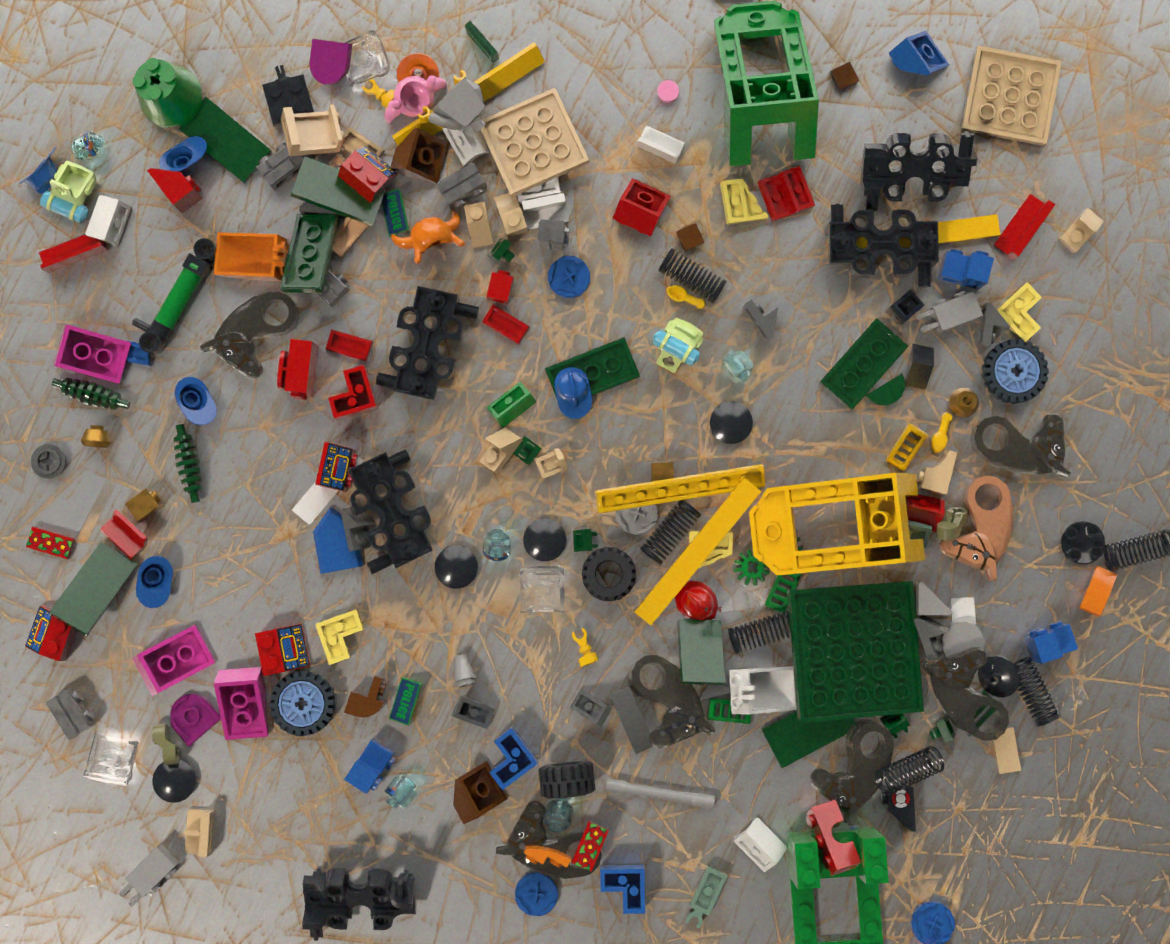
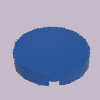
[548,256,590,299]
[515,871,558,916]
[910,901,955,944]

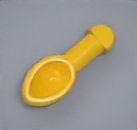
[666,285,706,309]
[931,412,953,453]

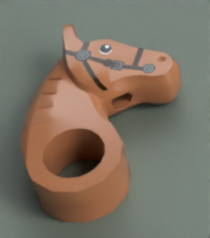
[939,475,1013,581]

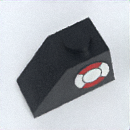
[880,785,916,832]

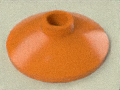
[397,53,439,83]

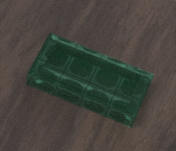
[465,20,499,63]

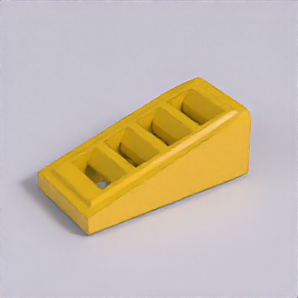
[886,422,928,471]

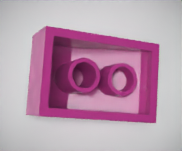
[53,324,131,384]
[132,625,215,697]
[214,667,269,740]

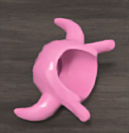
[384,76,447,124]

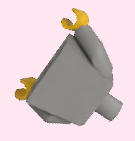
[418,70,486,133]

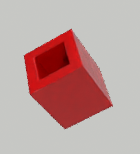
[486,270,514,305]

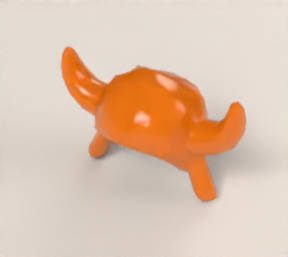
[391,211,465,264]

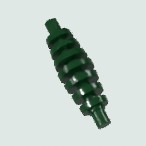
[52,377,131,410]
[173,424,202,503]

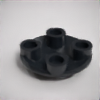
[710,401,753,444]
[523,518,566,562]
[1061,521,1105,565]
[435,546,478,589]
[152,760,196,803]

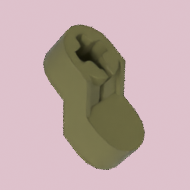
[937,507,968,541]
[152,724,180,765]

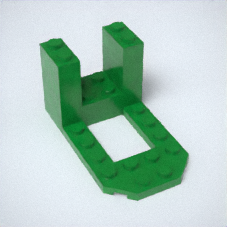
[714,1,819,166]
[786,827,889,944]

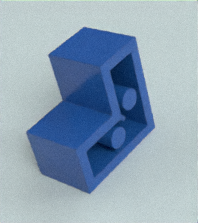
[937,249,994,290]
[1023,621,1078,664]
[489,726,539,790]
[344,738,395,794]
[600,865,645,914]

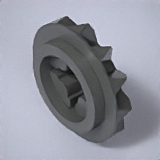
[31,444,66,479]

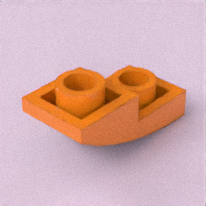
[1079,566,1117,617]
[524,846,571,868]

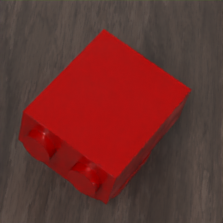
[277,339,319,401]

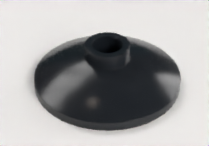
[978,655,1020,698]

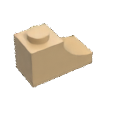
[494,193,528,239]
[916,450,957,496]

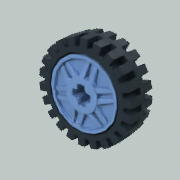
[981,339,1049,404]
[269,671,336,736]

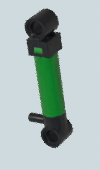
[132,238,216,355]

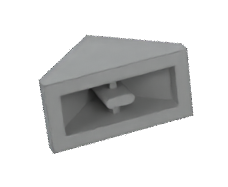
[915,581,952,615]

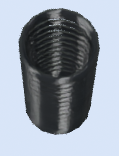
[658,248,727,304]
[640,500,702,565]
[1103,529,1170,572]
[728,610,791,654]
[1014,656,1061,727]
[875,746,945,796]

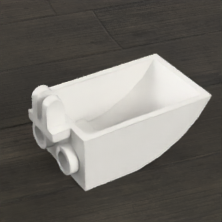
[729,666,797,714]

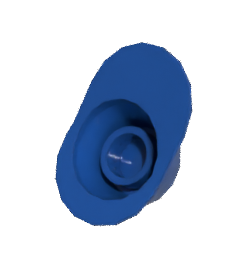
[159,136,207,177]
[19,147,57,194]
[555,367,592,419]
[174,377,217,425]
[136,556,173,608]

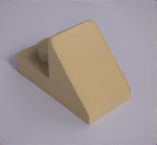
[464,201,494,249]
[1058,208,1103,253]
[479,428,522,475]

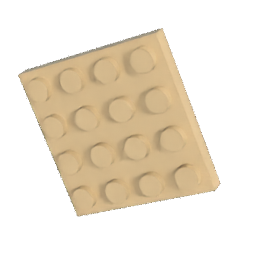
[961,46,1062,146]
[481,88,590,197]

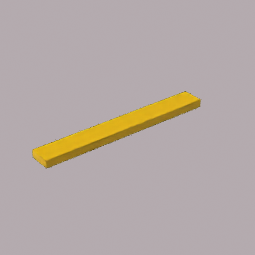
[392,43,545,146]
[827,214,1001,249]
[595,464,766,514]
[634,477,761,625]

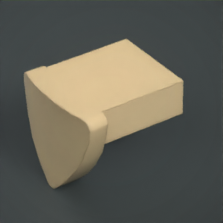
[535,448,568,479]

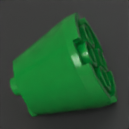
[132,58,203,129]

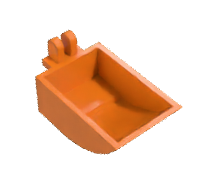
[214,232,289,282]

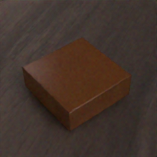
[830,62,859,91]
[676,223,704,252]

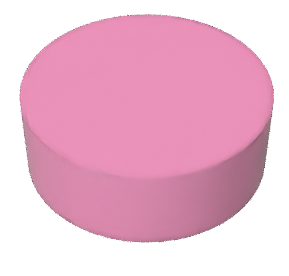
[657,80,679,103]

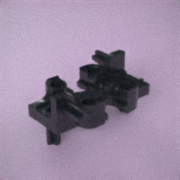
[860,131,978,212]
[825,204,939,288]
[376,286,479,401]
[348,449,433,574]
[302,868,417,941]

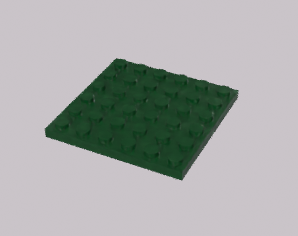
[787,581,924,723]

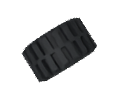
[582,547,636,602]
[538,761,596,798]

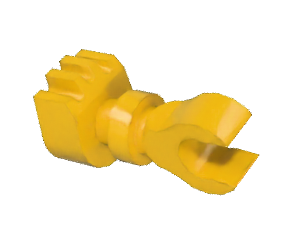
[362,78,395,109]
[572,628,599,667]

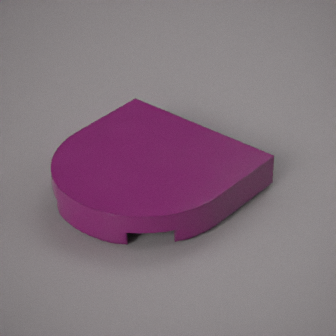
[309,39,353,85]
[170,694,221,747]

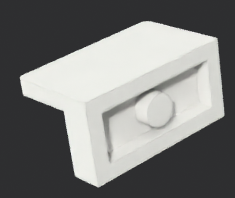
[442,124,490,166]
[637,125,685,164]
[522,193,569,230]
[85,195,132,247]
[734,817,787,872]

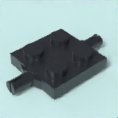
[262,65,314,127]

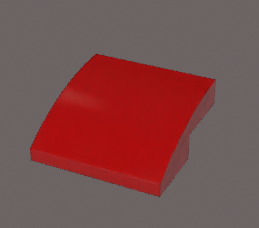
[757,166,815,222]

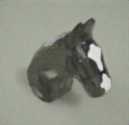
[628,655,716,749]

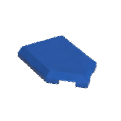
[313,507,363,574]

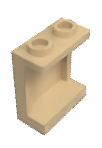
[281,105,345,156]

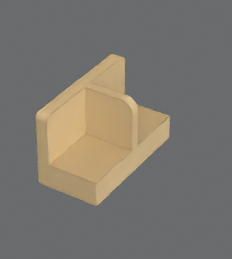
[183,809,214,857]

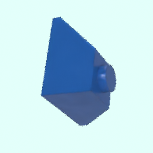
[889,30,950,75]

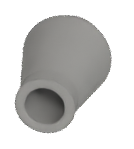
[454,654,476,688]

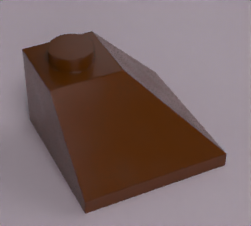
[390,128,449,184]
[453,761,507,824]

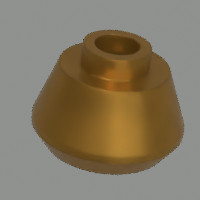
[949,388,979,417]
[81,425,111,448]

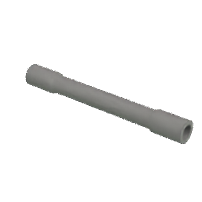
[605,778,715,809]

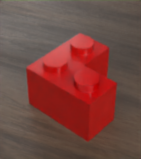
[328,365,379,421]

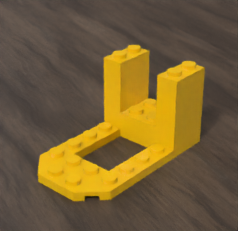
[749,473,925,575]

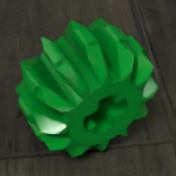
[733,549,770,586]

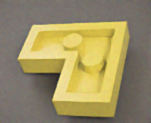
[997,282,1042,342]
[315,609,364,665]

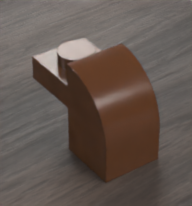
[344,675,387,718]

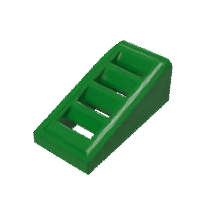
[764,573,802,613]
[707,698,752,724]

